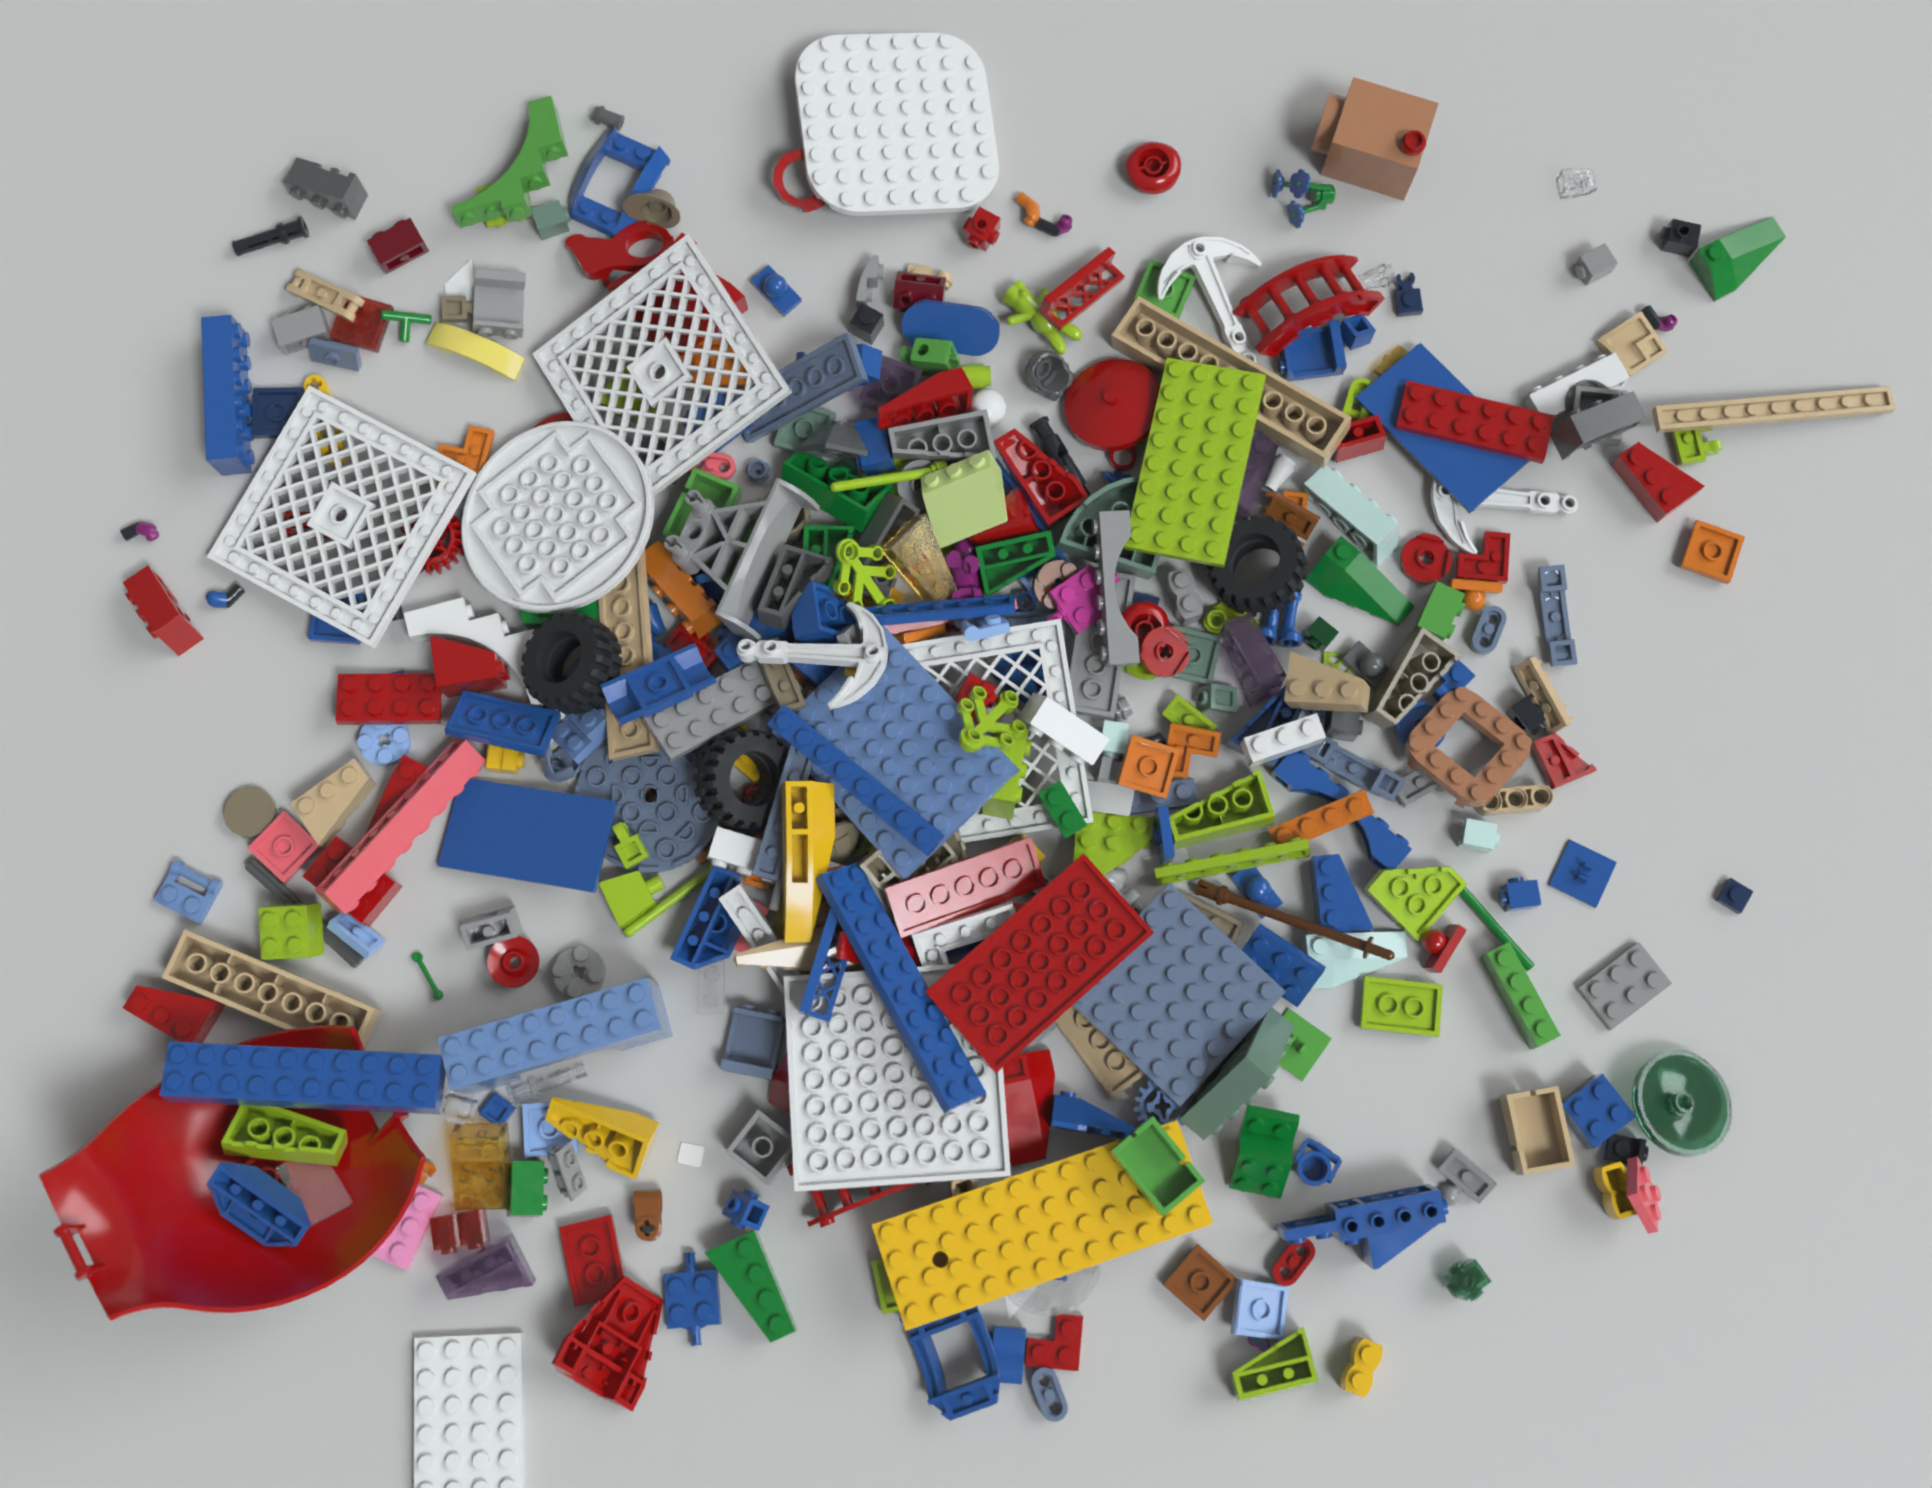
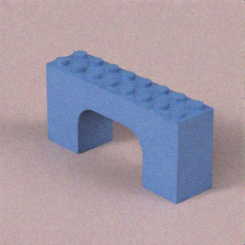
[437,977,673,1095]

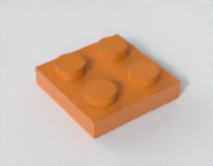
[1679,520,1745,584]
[1116,735,1180,799]

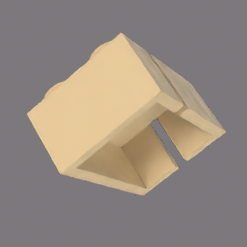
[1499,1086,1576,1175]

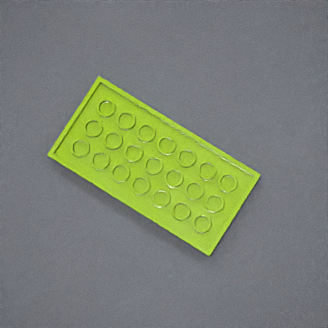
[1124,357,1266,568]

